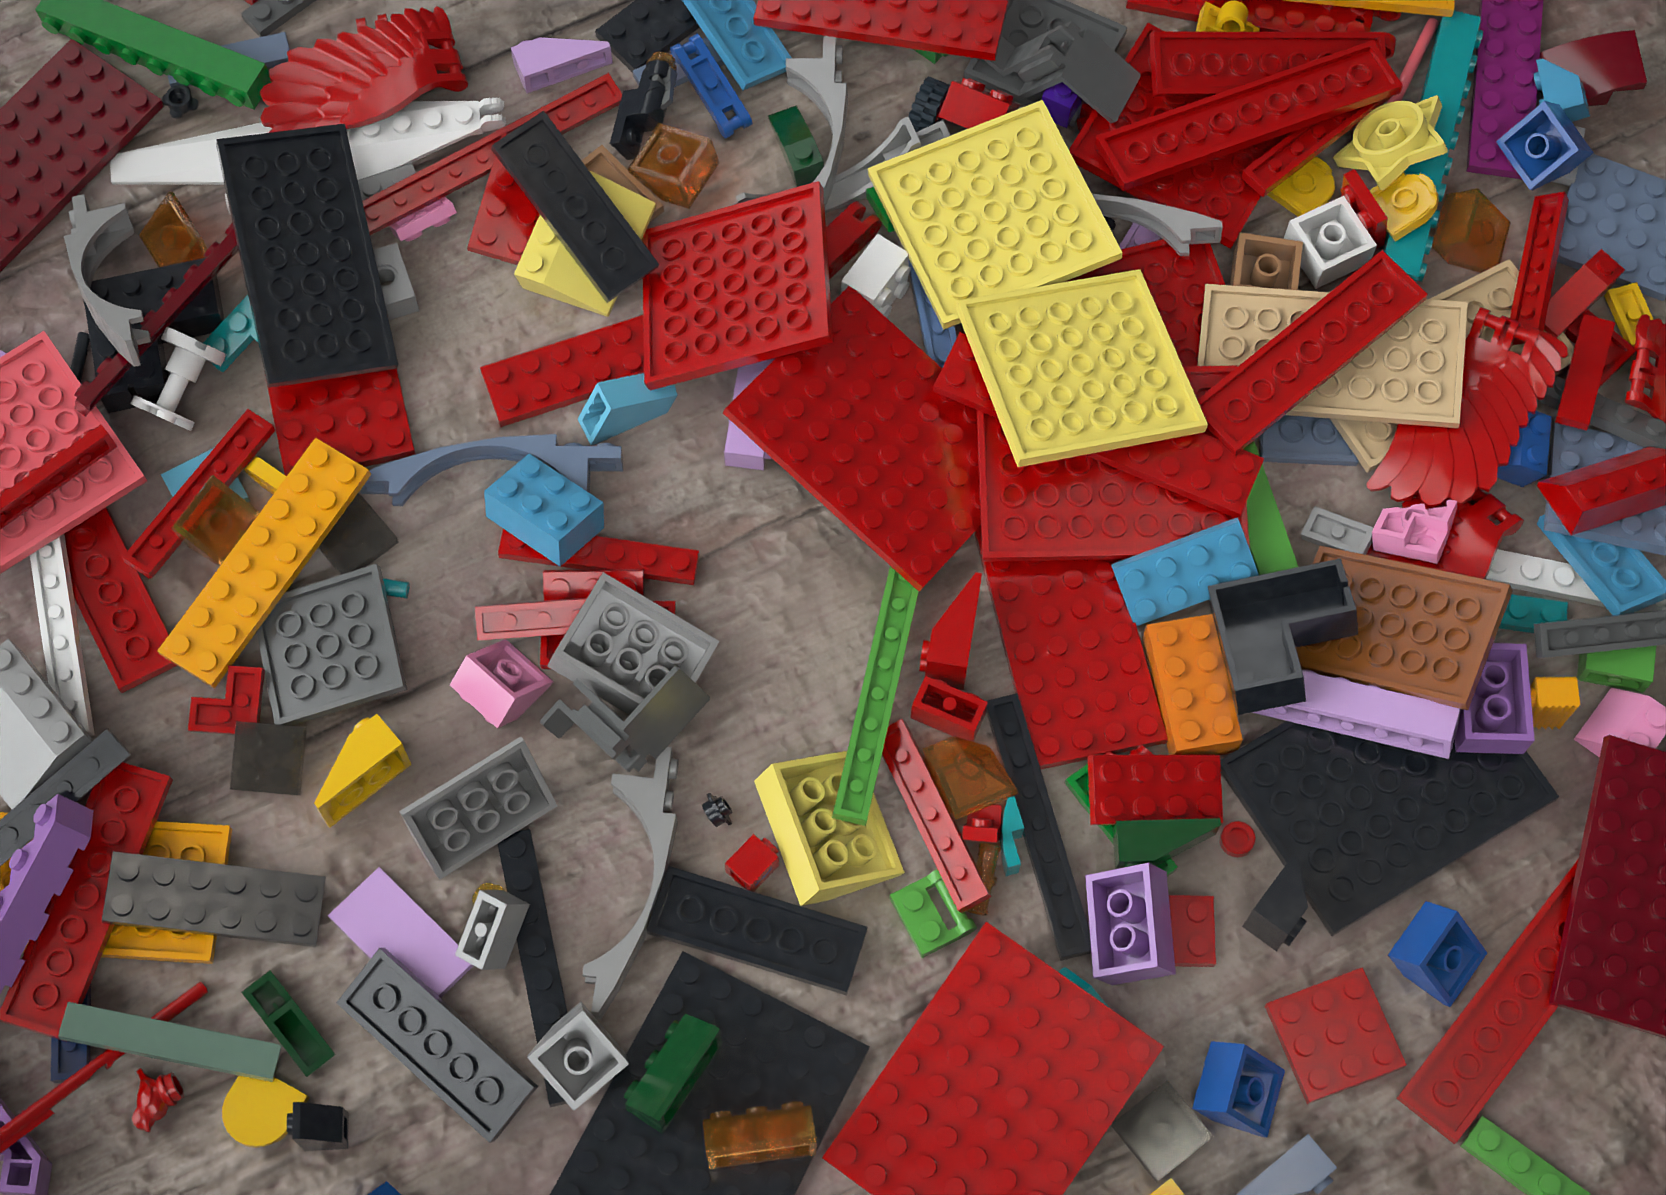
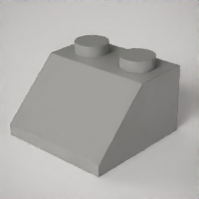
[527,1002,629,1111]

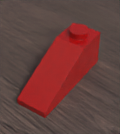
[1544,249,1625,338]

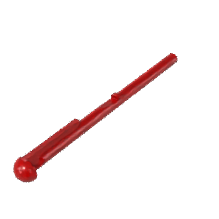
[0,982,208,1153]

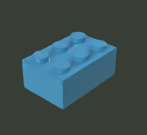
[484,453,604,566]

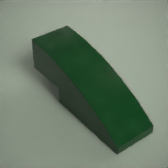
[241,970,336,1077]

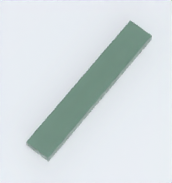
[58,1002,282,1082]

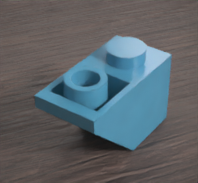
[1534,58,1590,122]

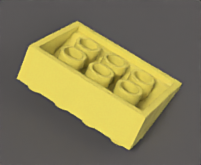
[514,170,656,317]
[754,751,905,906]

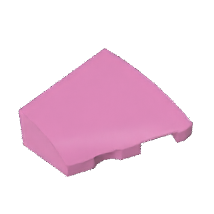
[1372,500,1457,564]

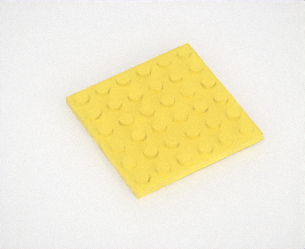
[868,100,1122,330]
[956,269,1208,467]

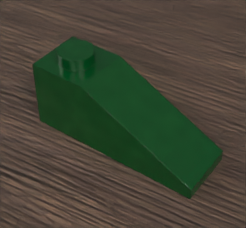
[768,105,824,187]
[1112,818,1221,869]

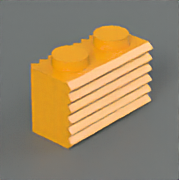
[1530,677,1580,730]

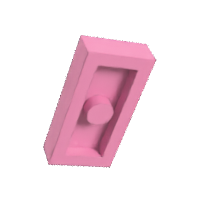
[389,197,457,241]

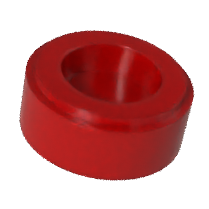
[1220,821,1256,858]

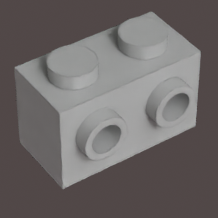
[455,890,530,970]

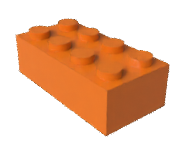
[1142,614,1243,755]

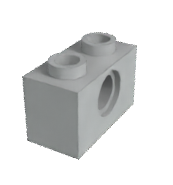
[373,243,419,320]

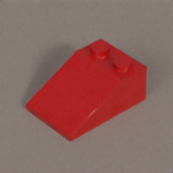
[919,572,982,690]

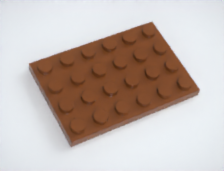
[1296,546,1513,710]

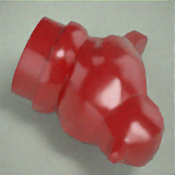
[132,1068,184,1133]

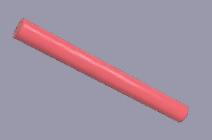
[1386,18,1439,104]

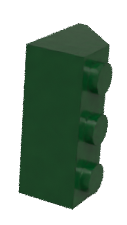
[624,1014,722,1134]

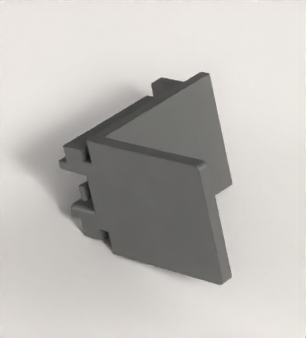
[985,21,1141,123]
[540,666,710,772]

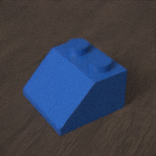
[1496,101,1594,191]
[1498,411,1551,487]
[1388,901,1487,1007]
[1192,1041,1285,1138]

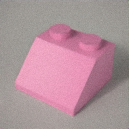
[450,639,553,729]
[1574,687,1666,757]

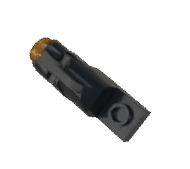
[609,52,677,160]

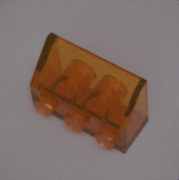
[703,1101,817,1169]

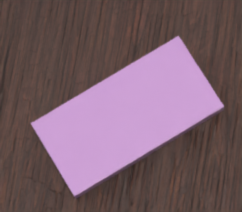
[328,867,474,998]

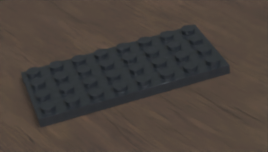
[216,124,399,388]

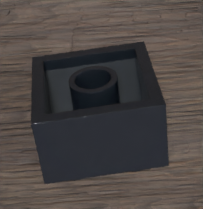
[1242,856,1308,952]

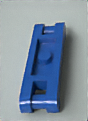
[670,34,753,139]

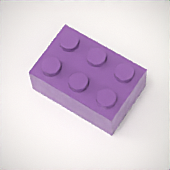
[1455,643,1535,754]
[1085,863,1176,985]

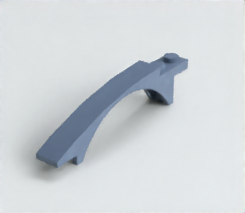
[360,434,623,506]

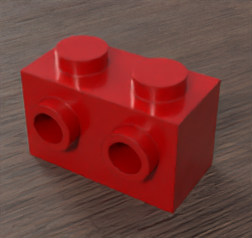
[910,676,988,744]

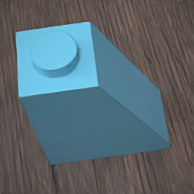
[578,373,678,445]

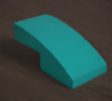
[1000,796,1024,877]

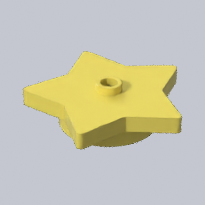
[1333,95,1448,190]

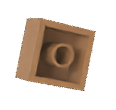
[1229,232,1303,290]

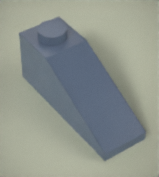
[1236,1134,1337,1195]

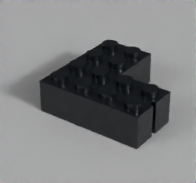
[83,258,224,413]
[1208,558,1358,715]

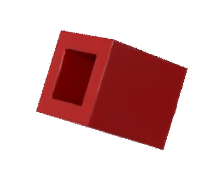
[725,834,779,892]

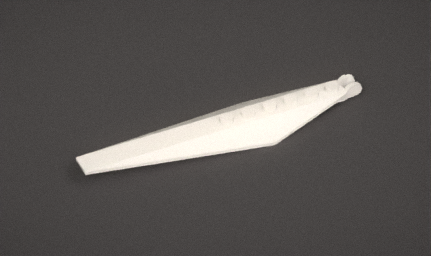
[110,97,506,185]

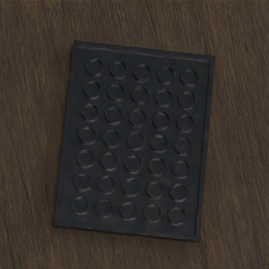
[1220,721,1559,936]
[550,951,870,1195]

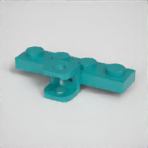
[203,294,258,372]

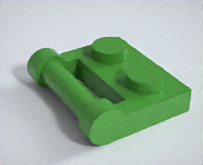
[889,869,977,958]

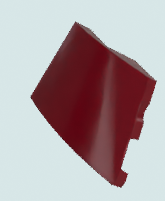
[1539,30,1647,106]

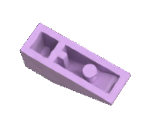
[511,37,612,93]

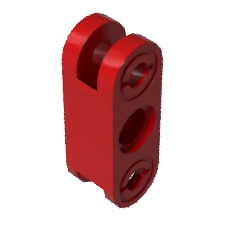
[826,201,882,280]

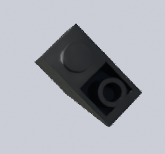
[287,1102,349,1151]

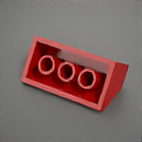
[1537,447,1666,536]

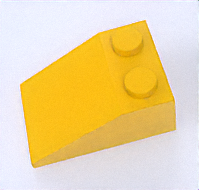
[314,714,412,828]

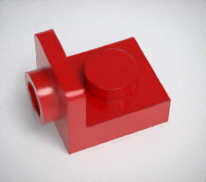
[962,803,1002,843]

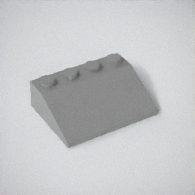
[547,572,719,715]
[0,639,93,810]
[399,737,558,880]

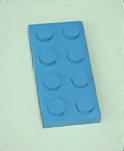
[682,0,792,91]
[1537,514,1666,615]
[1111,517,1259,626]

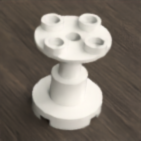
[131,327,227,431]

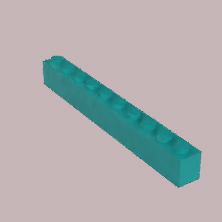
[1383,10,1484,282]

